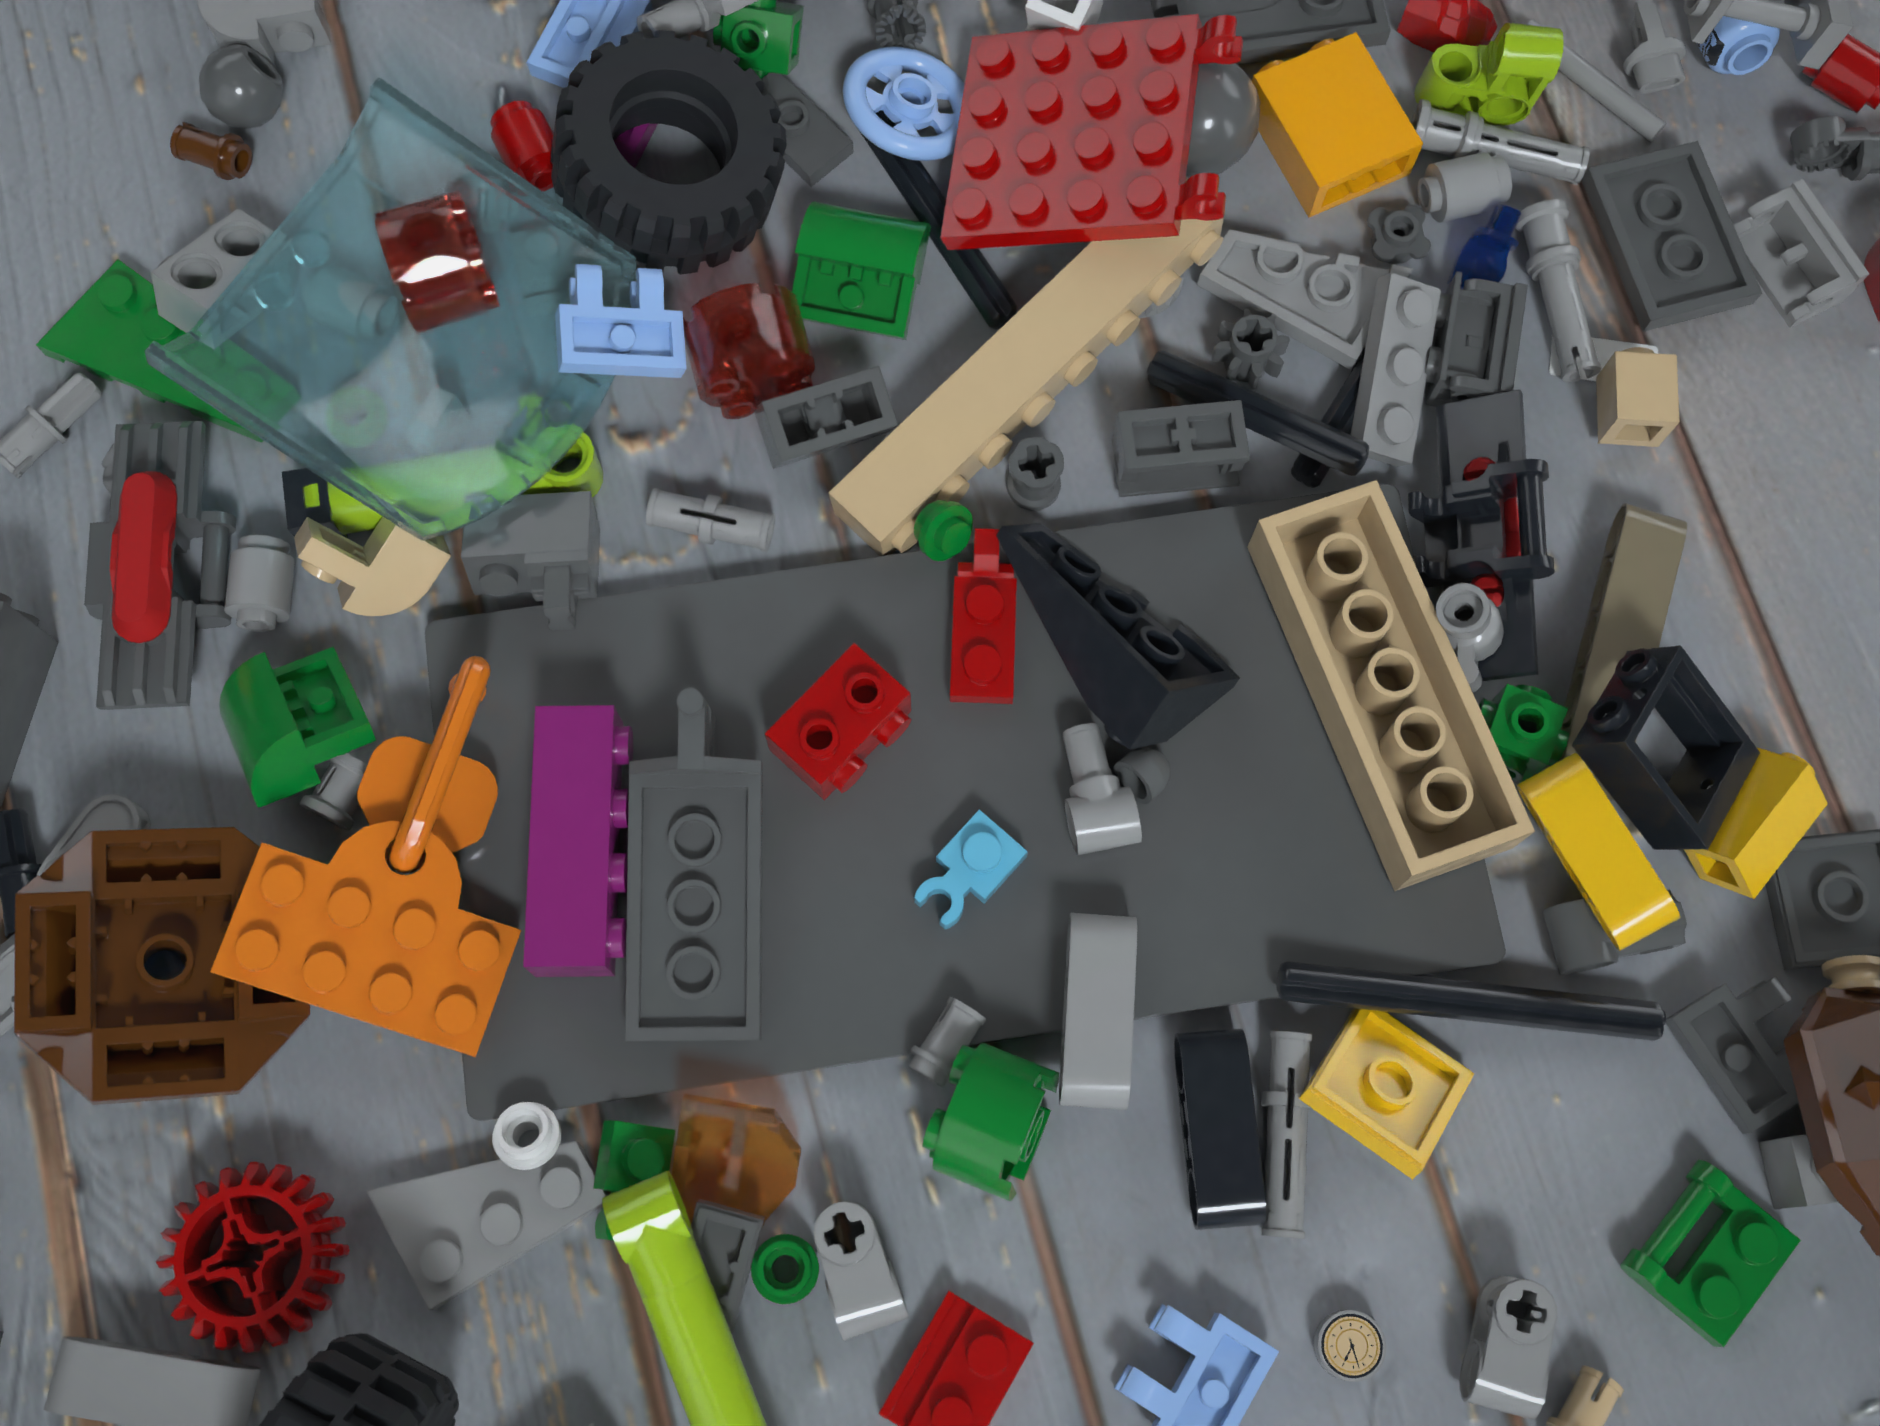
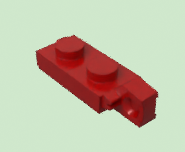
[950,528,1017,704]

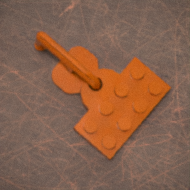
[210,656,521,1057]

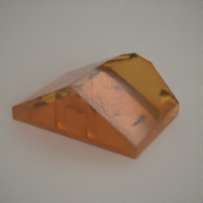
[671,1094,802,1227]

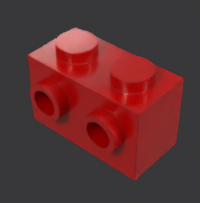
[764,643,912,801]

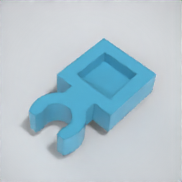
[914,809,1028,930]

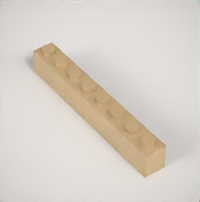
[828,177,1225,556]

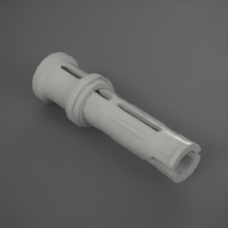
[1411,99,1590,185]
[1514,199,1601,382]

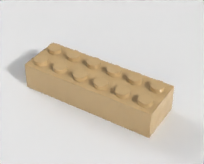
[1247,480,1535,891]

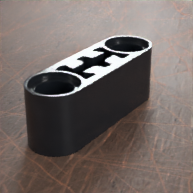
[1174,1028,1266,1230]

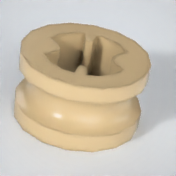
[1822,955,1880,994]

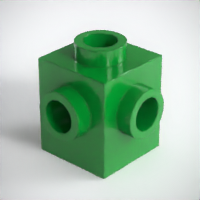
[713,0,804,79]
[1479,683,1569,782]

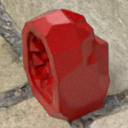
[1397,0,1498,52]

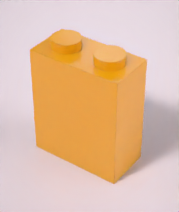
[1252,32,1423,218]

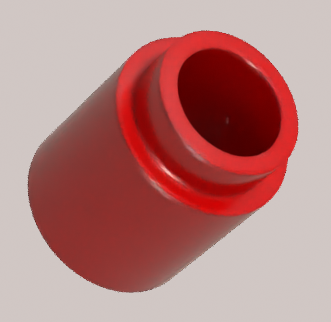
[1801,34,1880,114]
[490,100,554,192]

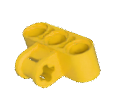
[1516,753,1681,951]

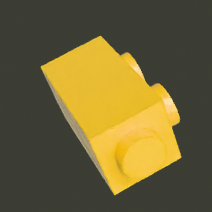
[1685,747,1828,899]

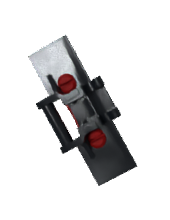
[1408,389,1555,681]

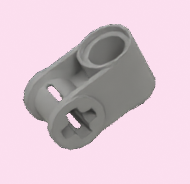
[813,1201,909,1341]
[1459,1276,1557,1419]

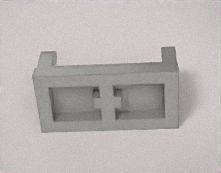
[1734,179,1869,328]

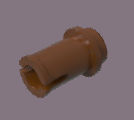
[170,122,252,181]

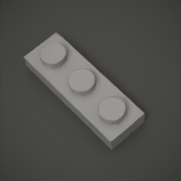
[1351,272,1441,467]

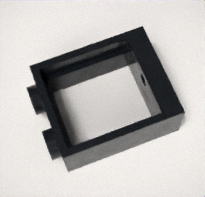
[1572,645,1760,850]

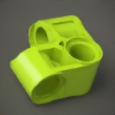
[1414,23,1564,125]

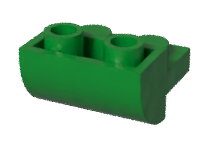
[787,202,931,340]
[219,646,377,808]

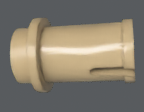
[1546,1366,1624,1426]

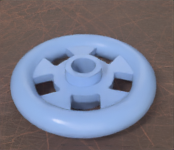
[843,46,965,161]

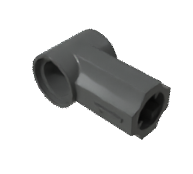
[1542,889,1687,975]

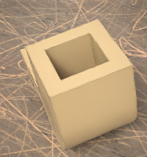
[294,506,451,616]

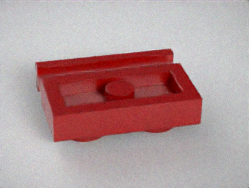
[878,1290,1034,1426]

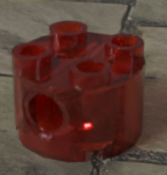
[374,189,501,334]
[683,283,815,420]

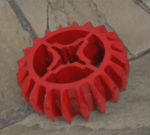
[155,1162,350,1353]

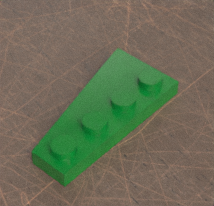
[36,259,302,443]

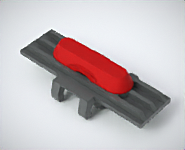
[84,421,236,710]

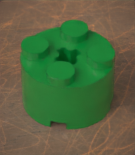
[922,1043,1059,1201]

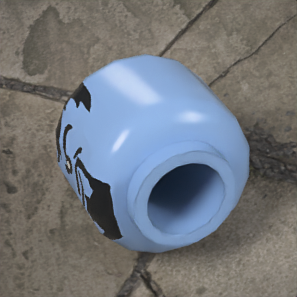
[1696,16,1780,75]

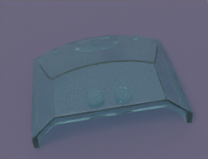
[145,78,636,541]

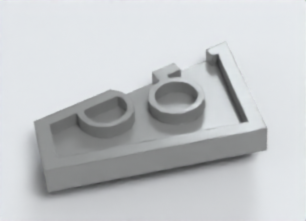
[1197,229,1413,371]
[366,1141,609,1310]

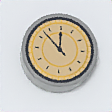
[1314,1310,1386,1382]

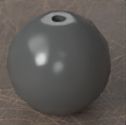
[1186,63,1260,177]

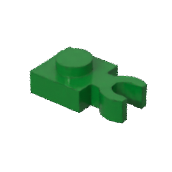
[593,1120,675,1240]

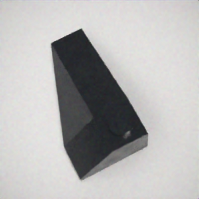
[996,523,1240,750]

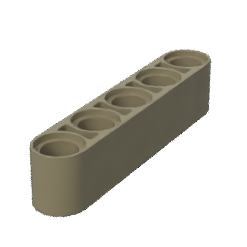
[1549,503,1687,801]

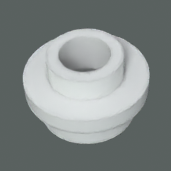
[492,1102,561,1170]

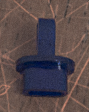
[1447,204,1522,288]

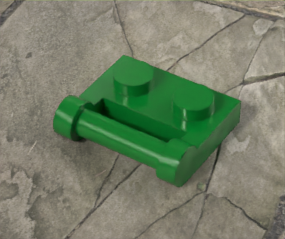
[1620,1159,1801,1347]

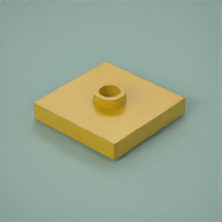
[1299,1008,1475,1180]

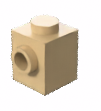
[1596,347,1680,447]

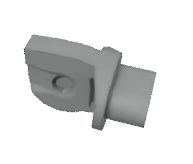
[1623,0,1687,94]

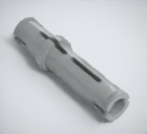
[1261,1031,1314,1239]

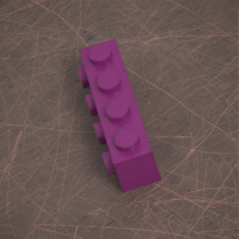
[523,705,634,977]

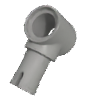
[1062,723,1142,856]

